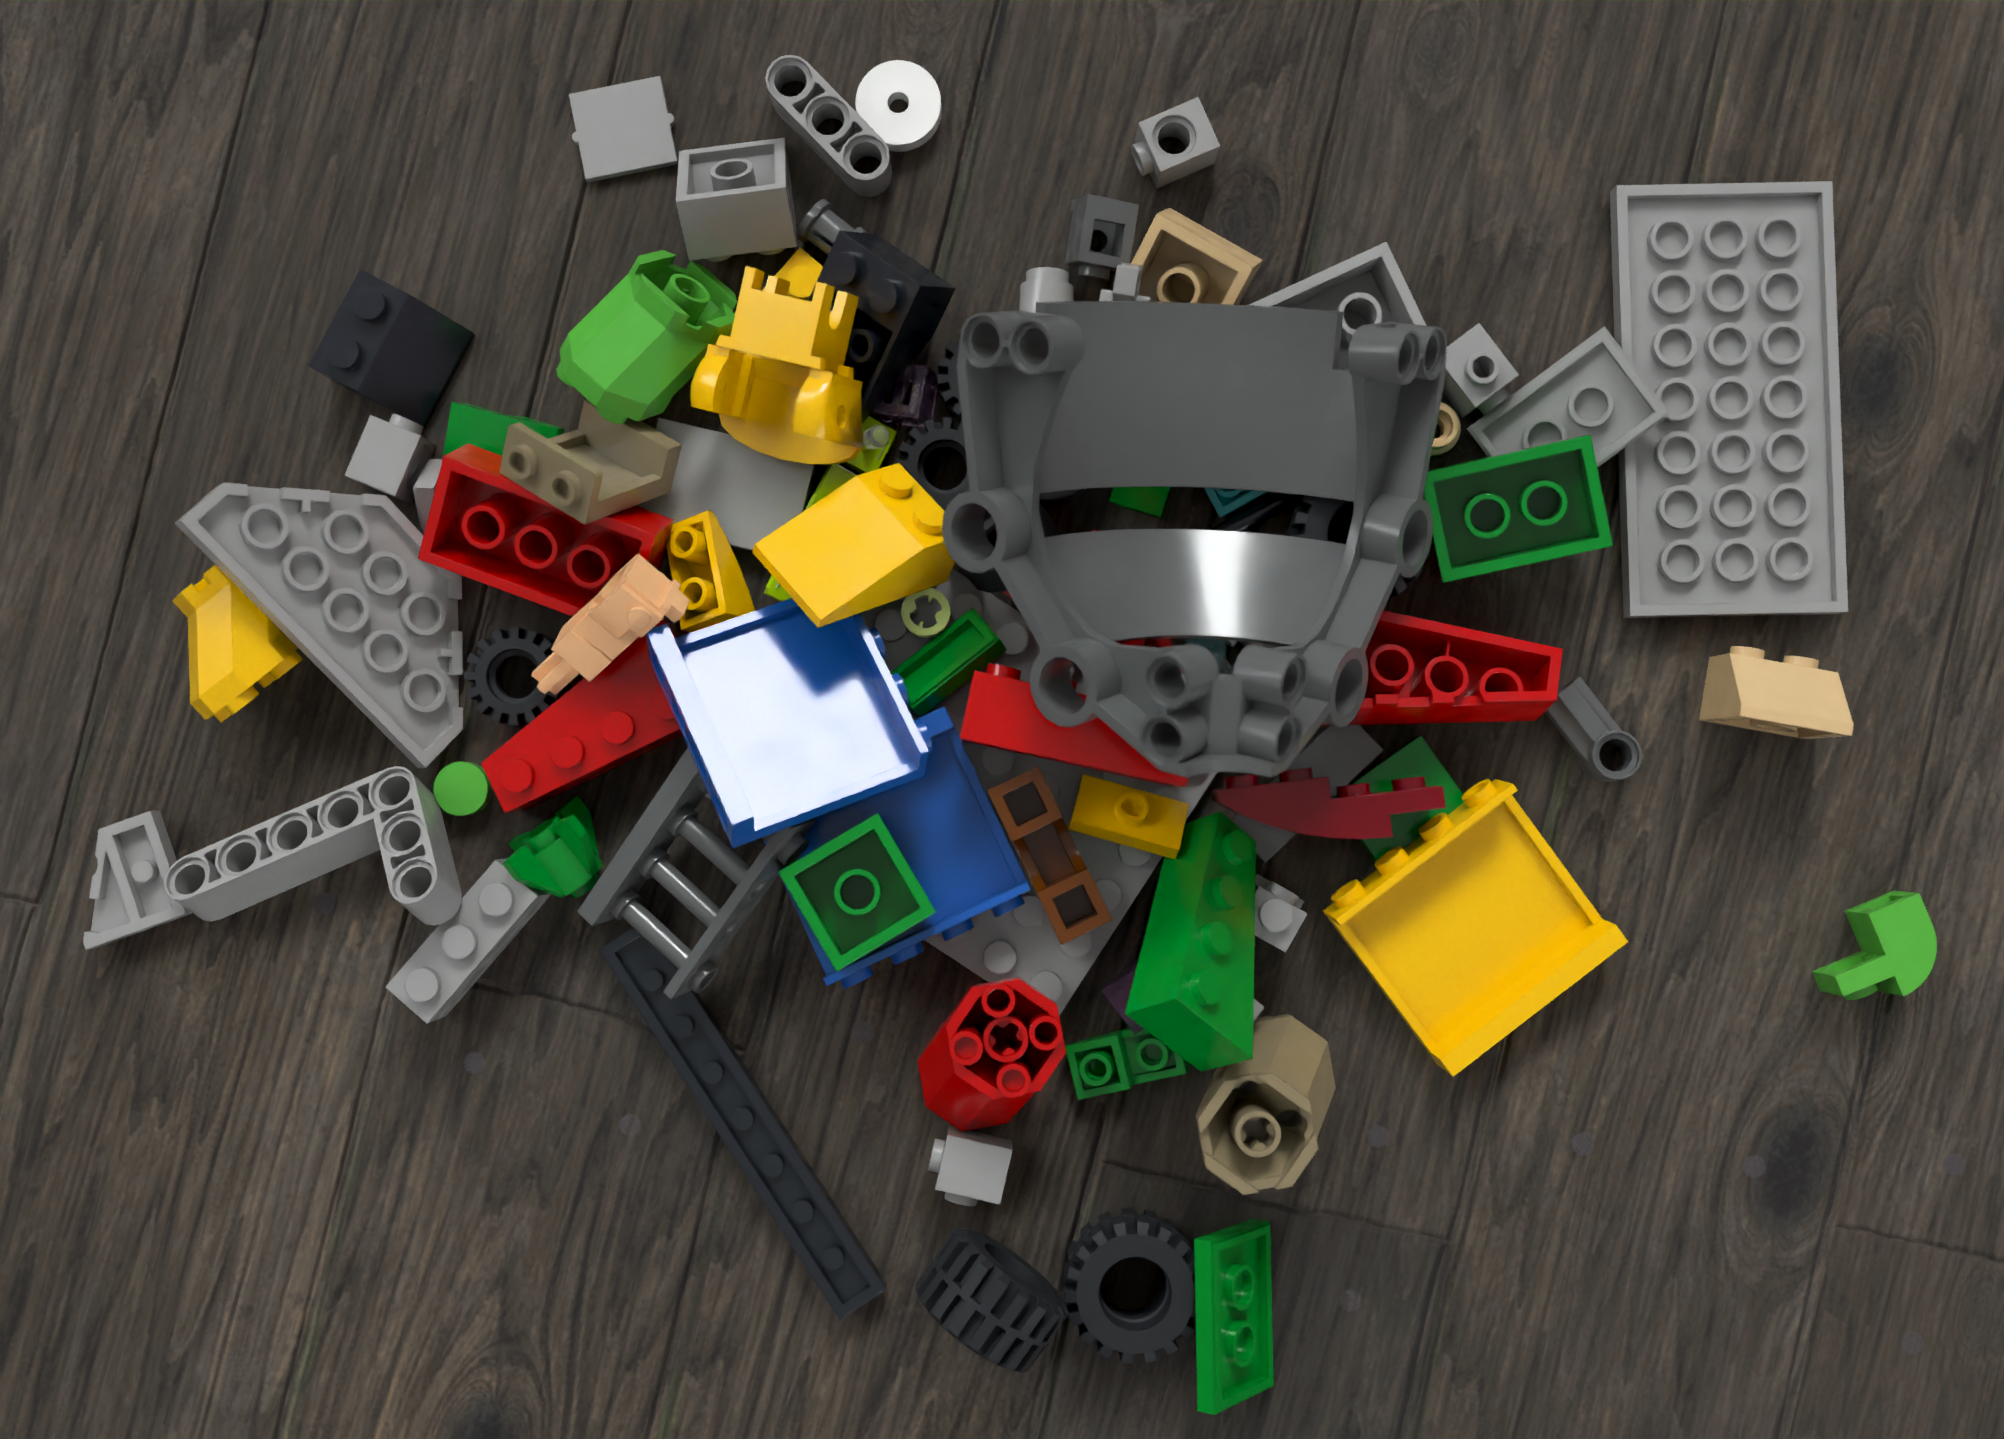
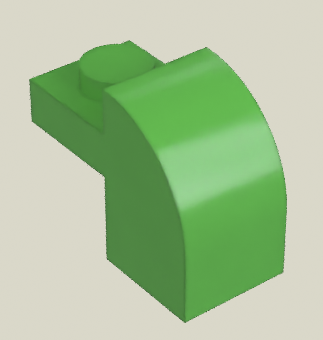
[1812,890,1937,1000]

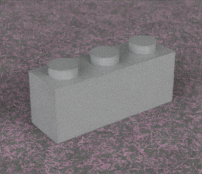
[386,858,551,1023]

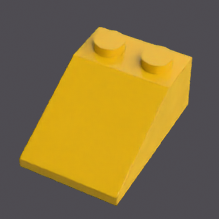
[752,463,955,628]

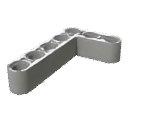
[164,766,462,926]

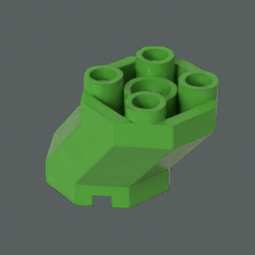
[556,250,737,424]

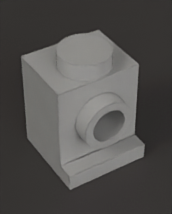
[1255,874,1307,952]

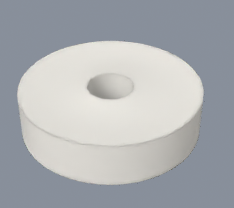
[855,60,942,152]

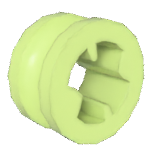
[901,588,951,639]

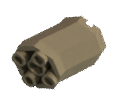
[1195,1013,1336,1195]

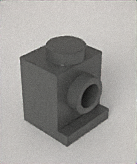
[1065,194,1139,282]

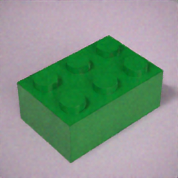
[1424,435,1613,583]

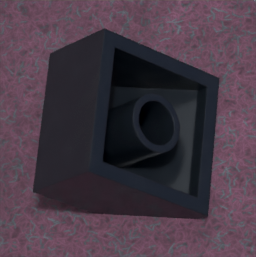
[309,269,475,429]

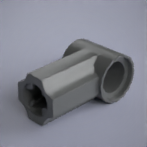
[1544,677,1642,782]

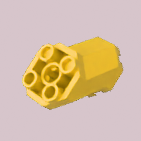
[173,565,303,723]

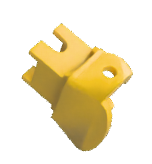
[690,266,863,465]

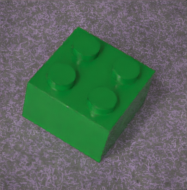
[778,813,936,972]

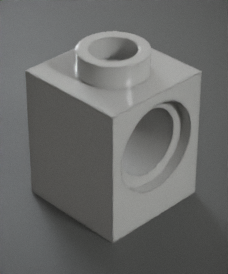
[1131,97,1220,189]
[345,413,437,504]

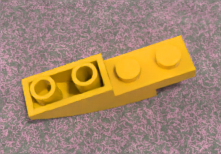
[666,510,755,633]

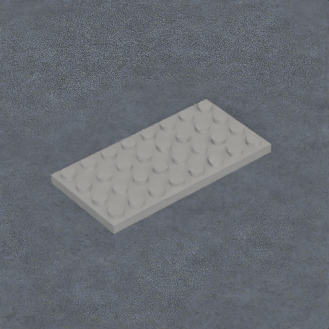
[1610,181,1848,618]

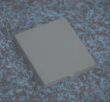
[569,76,678,182]

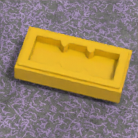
[1068,774,1189,859]

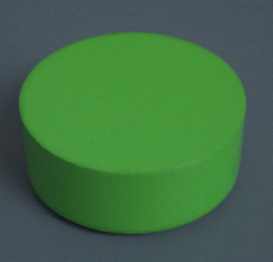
[433,761,493,816]

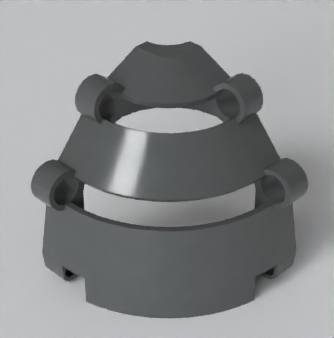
[942,301,1447,777]

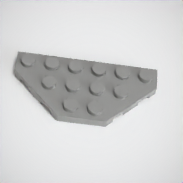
[175,482,463,768]

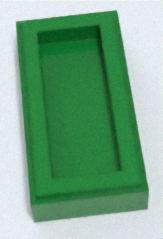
[890,608,1007,717]

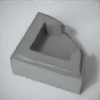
[413,459,443,534]

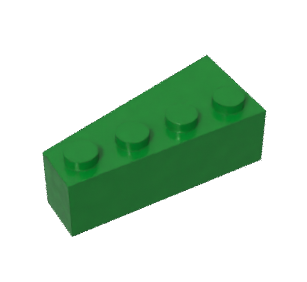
[1125,811,1256,1072]

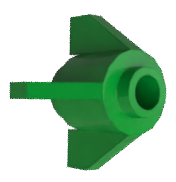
[502,795,603,899]

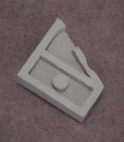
[83,810,192,950]

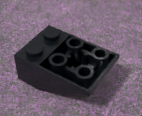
[808,230,956,424]

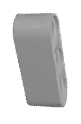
[765,55,893,197]

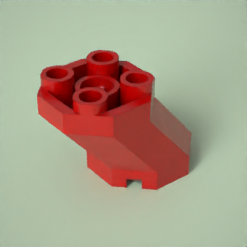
[918,977,1066,1132]

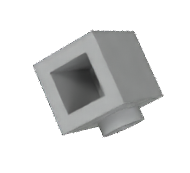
[1443,323,1519,418]
[928,1126,1013,1206]

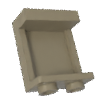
[499,400,682,525]

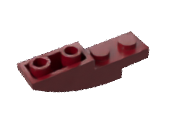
[1211,767,1446,839]

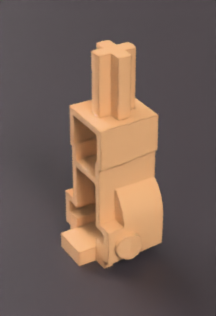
[531,554,690,695]

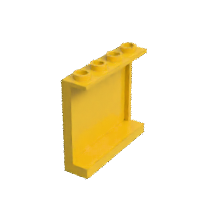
[1323,779,1628,1077]

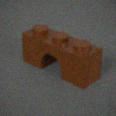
[987,766,1113,945]

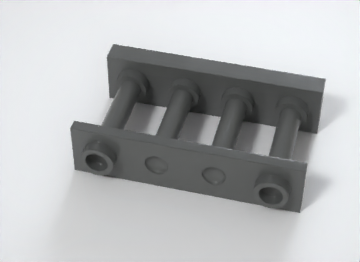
[577,748,816,999]

